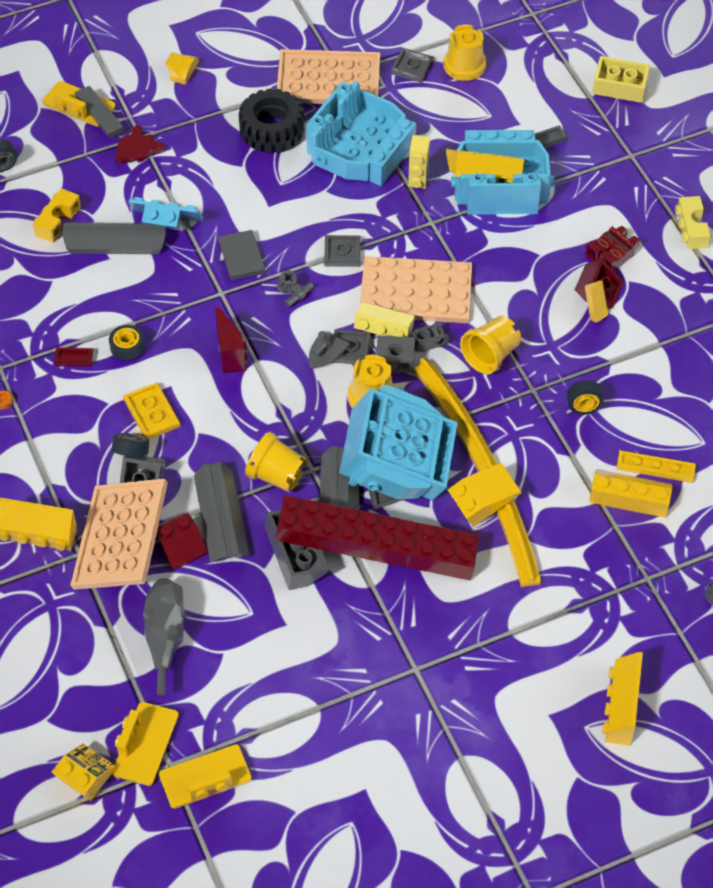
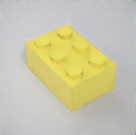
[592,56,650,103]

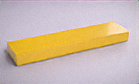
[616,450,696,483]

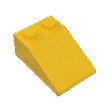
[448,463,522,527]

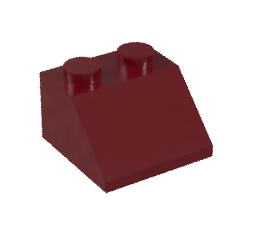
[574,258,623,309]
[155,513,208,571]

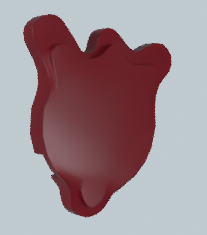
[115,125,165,164]

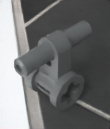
[277,270,314,307]

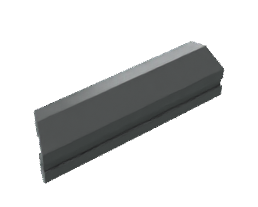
[62,222,166,255]
[320,446,359,510]
[194,462,250,563]

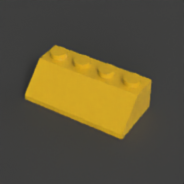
[446,149,524,183]
[589,469,672,518]
[0,498,78,551]
[602,652,643,746]

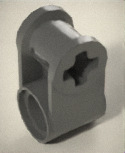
[413,323,450,352]

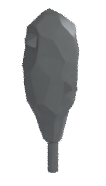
[143,578,187,696]

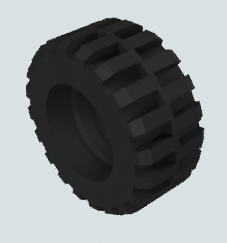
[238,88,304,153]

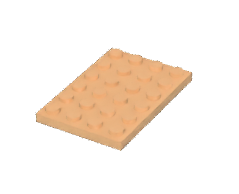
[277,49,380,104]
[360,256,472,323]
[70,479,168,590]

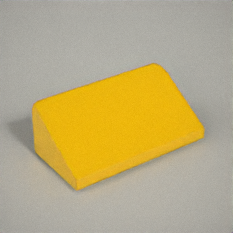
[585,280,608,322]

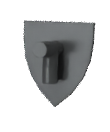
[308,331,350,369]

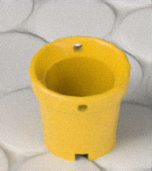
[443,25,486,81]
[460,315,521,374]
[348,355,395,408]
[245,432,308,493]

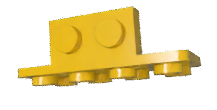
[42,81,116,127]
[113,702,179,786]
[159,744,251,809]

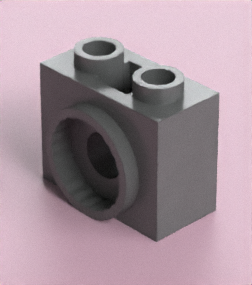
[376,335,415,374]

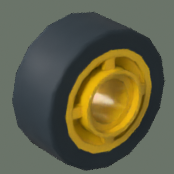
[109,325,145,361]
[566,380,604,415]

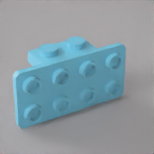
[128,197,203,229]

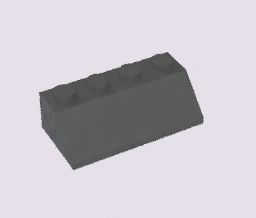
[264,510,329,590]

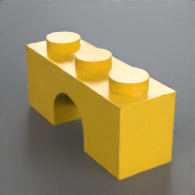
[33,188,81,243]

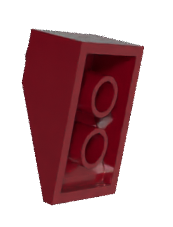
[215,307,248,374]

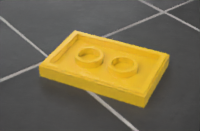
[123,382,180,439]

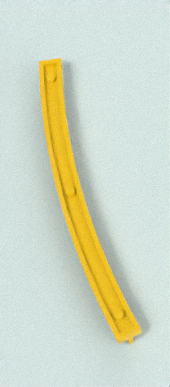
[413,358,541,587]

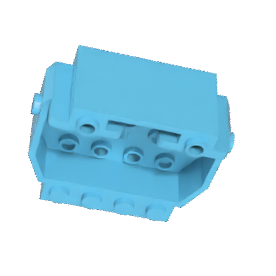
[306,81,416,186]
[451,130,554,215]
[339,385,457,500]

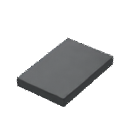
[218,230,265,281]

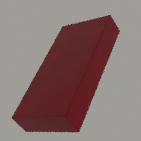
[54,347,94,367]

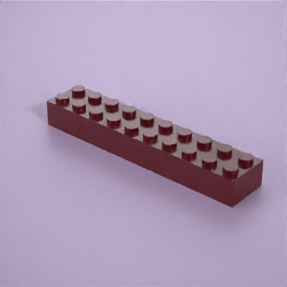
[275,495,479,581]

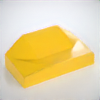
[165,52,199,85]

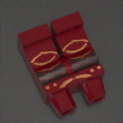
[585,226,640,271]

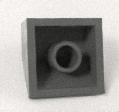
[120,456,166,483]

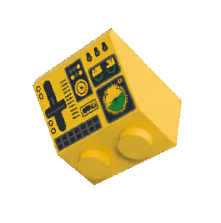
[51,743,116,802]

